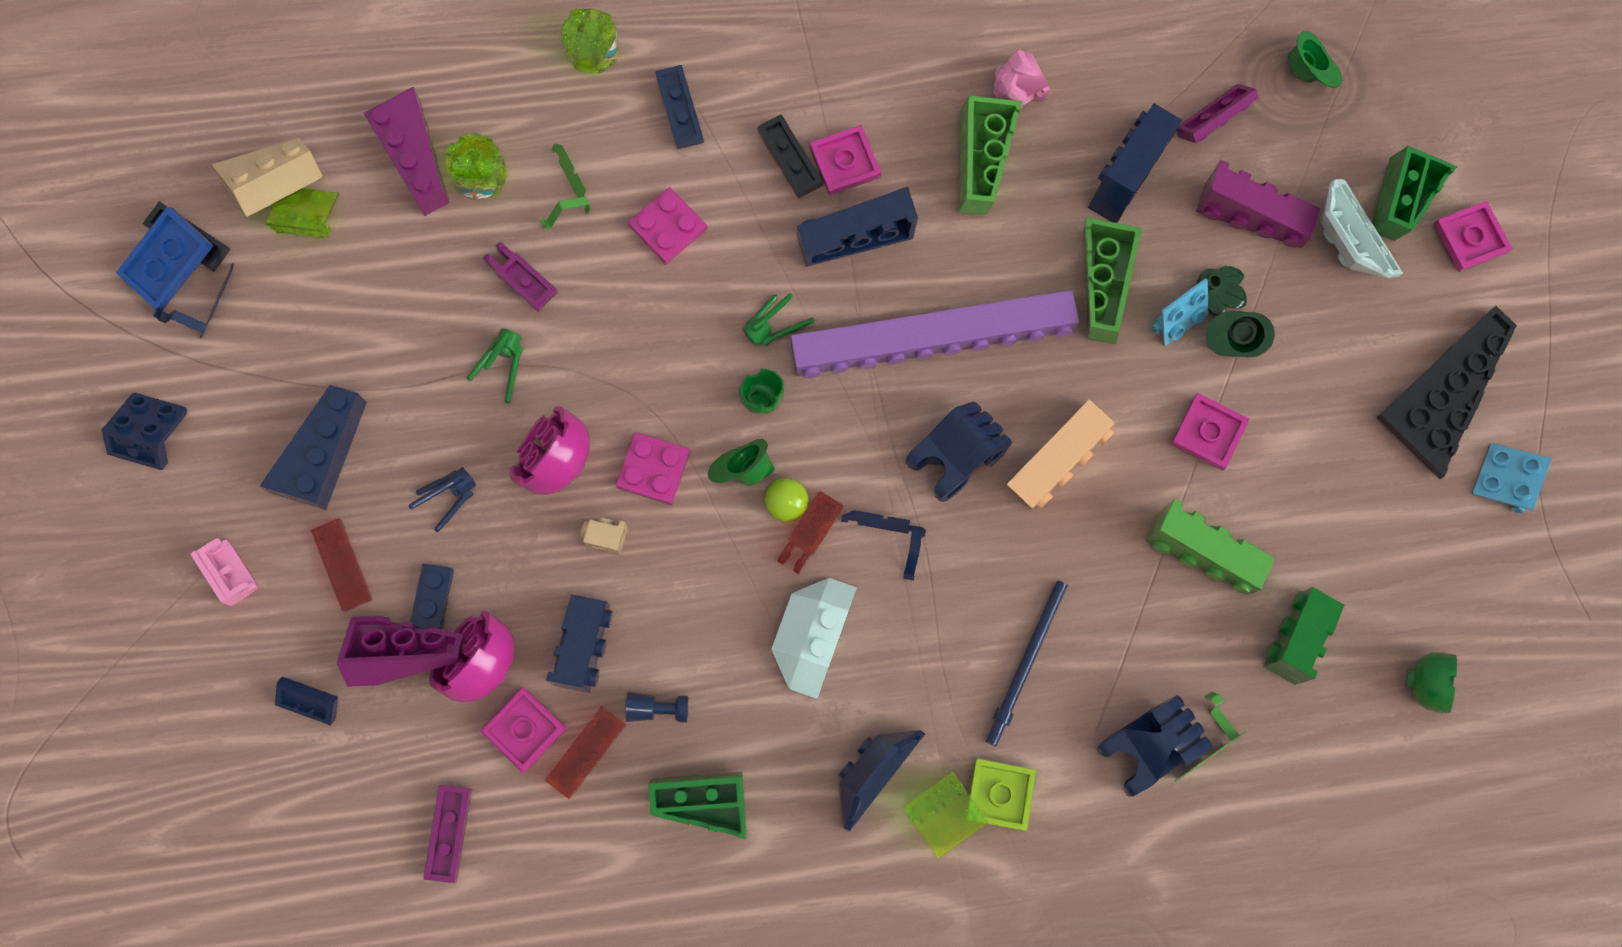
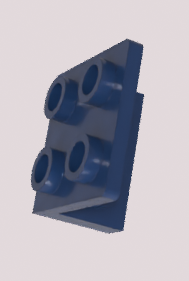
[102,393,187,470]

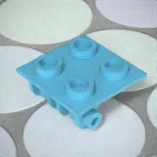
[1151,278,1208,346]
[1472,443,1552,514]

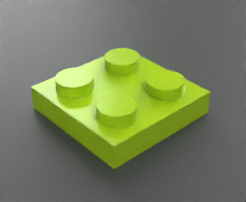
[965,758,1037,831]

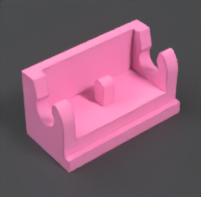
[190,538,260,607]

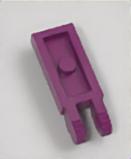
[483,242,558,312]

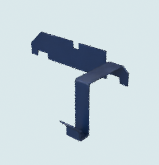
[153,263,234,338]
[841,510,926,580]

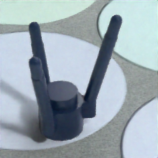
[408,467,476,532]

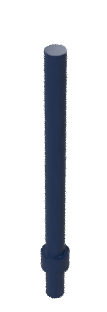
[985,581,1068,747]

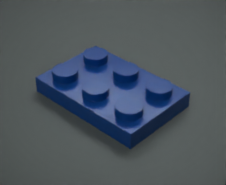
[116,207,214,310]

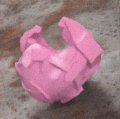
[993,48,1050,108]

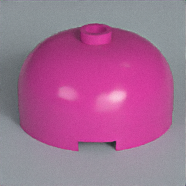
[510,406,590,495]
[429,610,515,702]

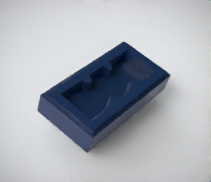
[275,677,338,725]

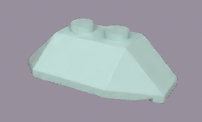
[1321,179,1403,278]
[771,578,857,700]

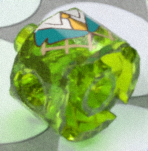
[561,8,619,74]
[444,133,507,199]

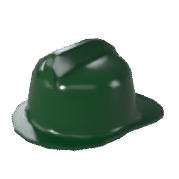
[1206,311,1275,357]

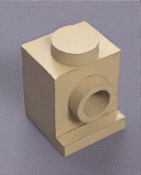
[580,517,628,556]

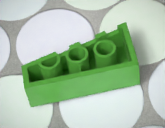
[1084,217,1142,344]
[1146,499,1275,595]

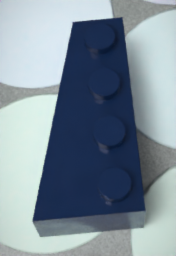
[1088,103,1182,223]
[797,187,918,267]
[260,385,367,510]

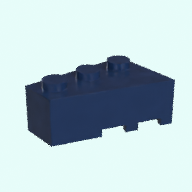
[546,594,613,693]

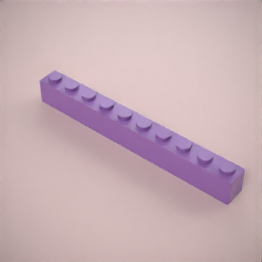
[791,290,1079,378]

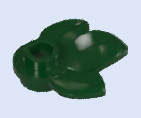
[1197,266,1247,316]

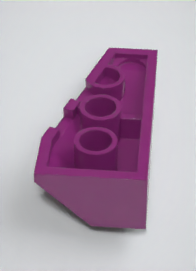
[337,616,464,687]

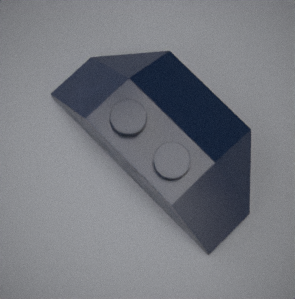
[838,730,925,832]

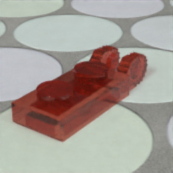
[778,490,844,574]

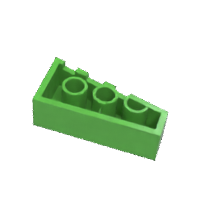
[958,95,1023,215]

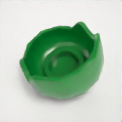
[739,368,784,414]

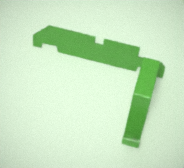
[539,143,590,229]
[1174,691,1246,782]

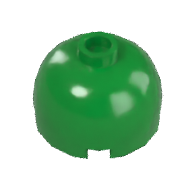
[1406,652,1457,713]

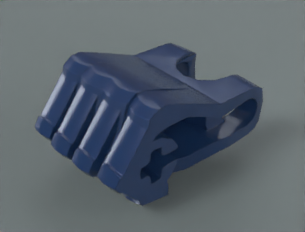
[905,401,1013,502]
[1097,695,1212,797]

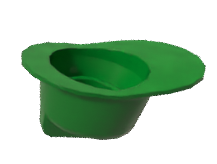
[1287,31,1342,88]
[708,439,775,486]

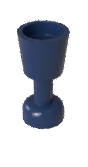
[626,692,688,723]

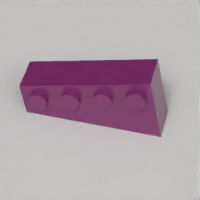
[364,87,449,216]
[1196,160,1320,248]

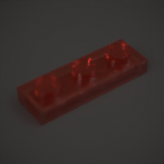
[311,518,373,612]
[545,706,626,799]

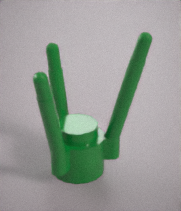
[742,293,815,347]
[467,328,524,403]

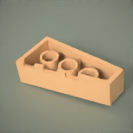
[1007,399,1115,509]

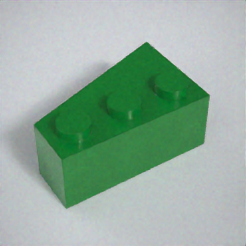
[1372,146,1457,241]
[1263,587,1345,685]
[648,772,747,839]

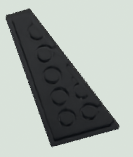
[1377,306,1517,479]

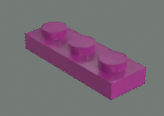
[1176,84,1259,143]
[423,785,472,883]

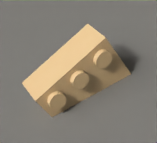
[212,138,323,217]

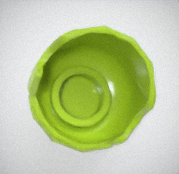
[763,477,809,522]

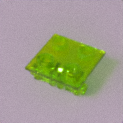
[265,188,339,239]
[903,771,988,859]

